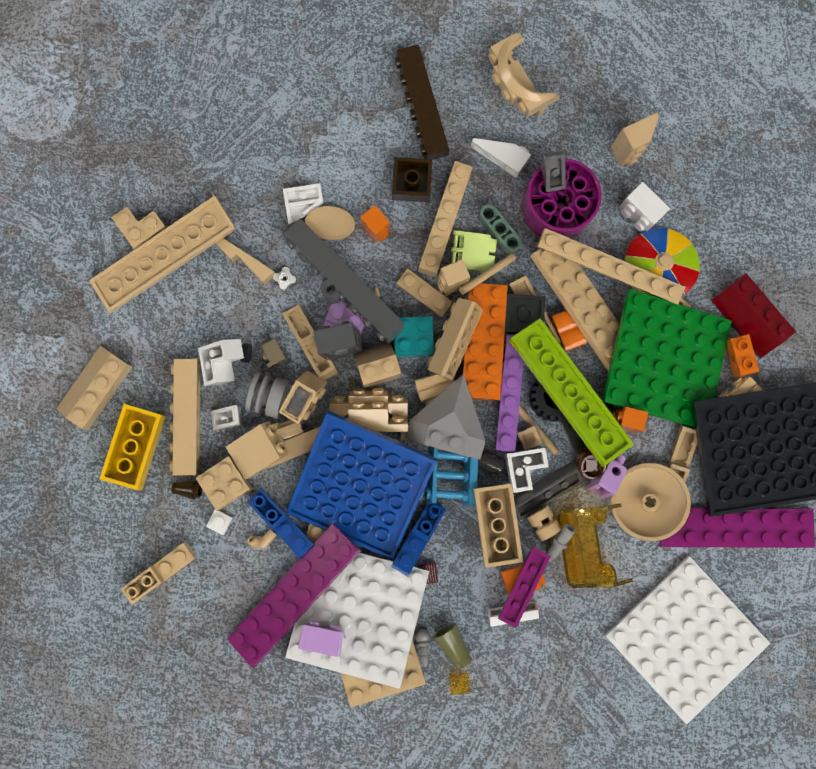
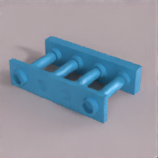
[424,446,478,506]

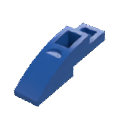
[247,488,314,559]
[391,503,446,577]

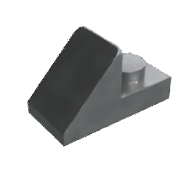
[541,150,566,192]

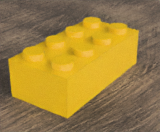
[99,404,166,490]

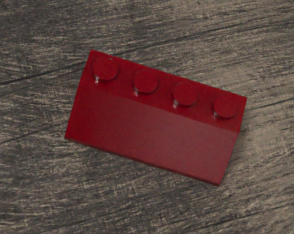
[711,273,796,358]

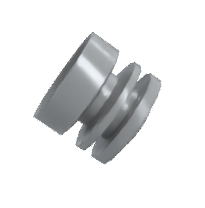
[245,371,290,419]

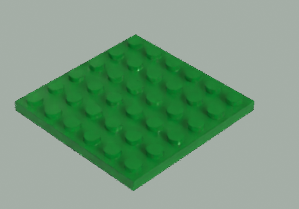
[602,289,732,428]

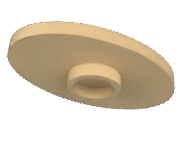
[305,206,355,240]

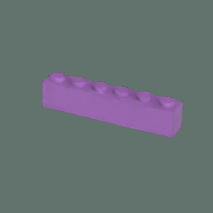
[495,335,524,453]

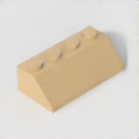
[428,298,483,381]
[56,345,132,430]
[473,484,523,568]

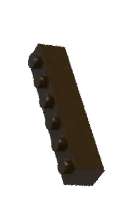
[394,44,449,160]

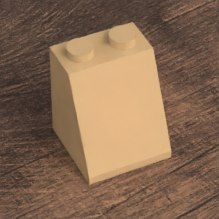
[354,343,401,389]

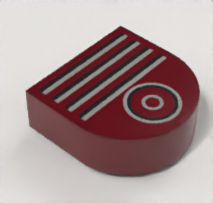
[419,563,438,584]

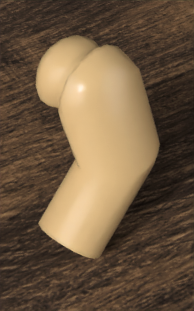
[247,529,277,548]

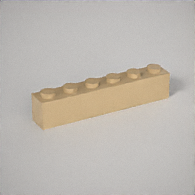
[418,161,473,278]
[170,359,200,476]

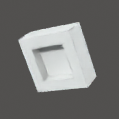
[206,509,233,535]

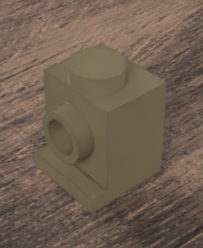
[260,338,287,370]

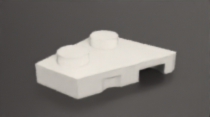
[283,183,323,226]

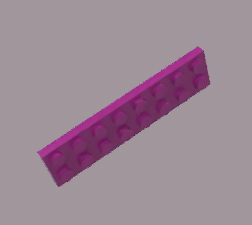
[659,508,815,548]
[227,524,361,668]

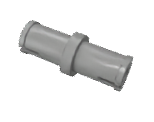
[545,524,576,560]

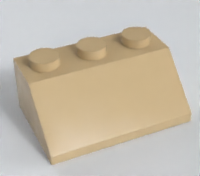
[611,112,659,166]

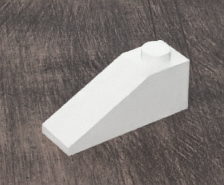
[470,138,531,178]

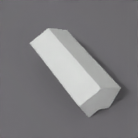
[488,601,539,627]

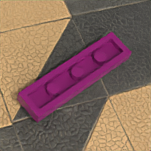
[498,547,551,628]

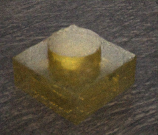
[449,673,470,695]

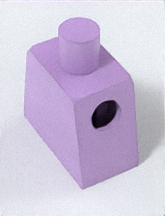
[587,455,627,499]

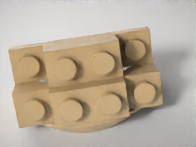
[488,33,560,117]
[329,388,408,440]

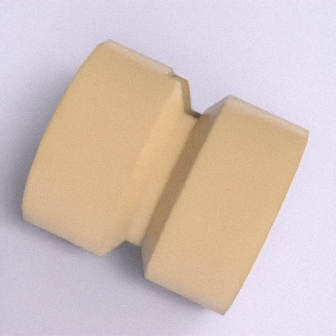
[527,505,562,541]

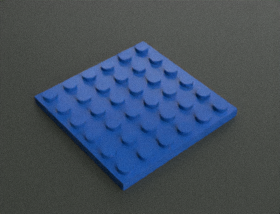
[286,411,438,560]

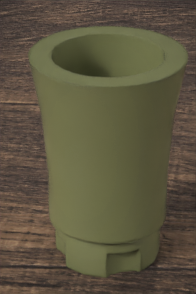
[433,623,473,670]

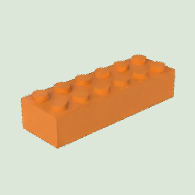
[462,283,508,402]

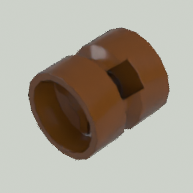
[575,448,606,479]

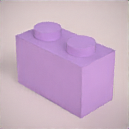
[298,621,345,657]

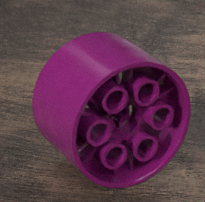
[522,159,602,239]

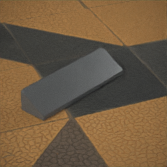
[514,462,584,521]

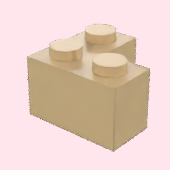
[111,207,167,249]

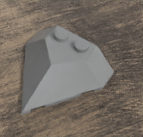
[405,374,485,460]

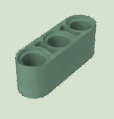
[479,204,521,254]

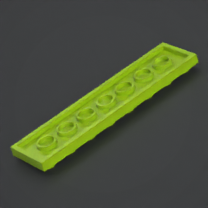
[509,319,634,467]

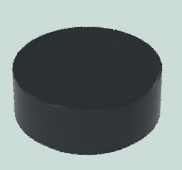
[240,343,252,363]

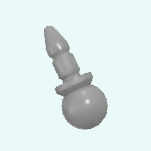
[414,628,430,667]

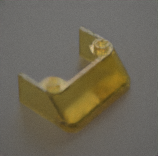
[557,503,633,588]

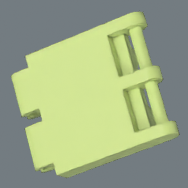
[449,231,497,273]

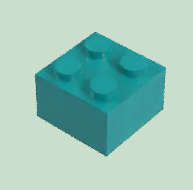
[394,316,434,359]

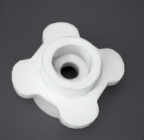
[273,267,296,290]

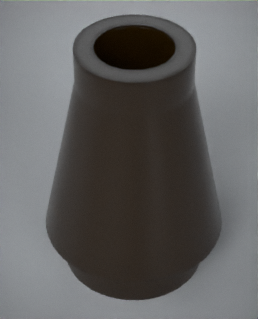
[172,481,202,500]

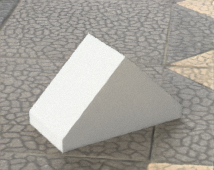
[211,405,243,430]

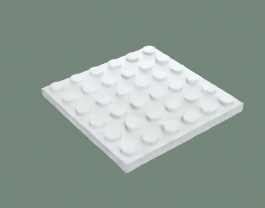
[285,553,429,689]
[605,556,770,724]

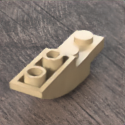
[121,542,197,605]

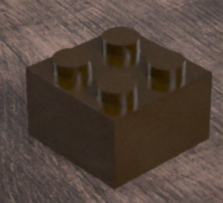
[392,157,432,203]

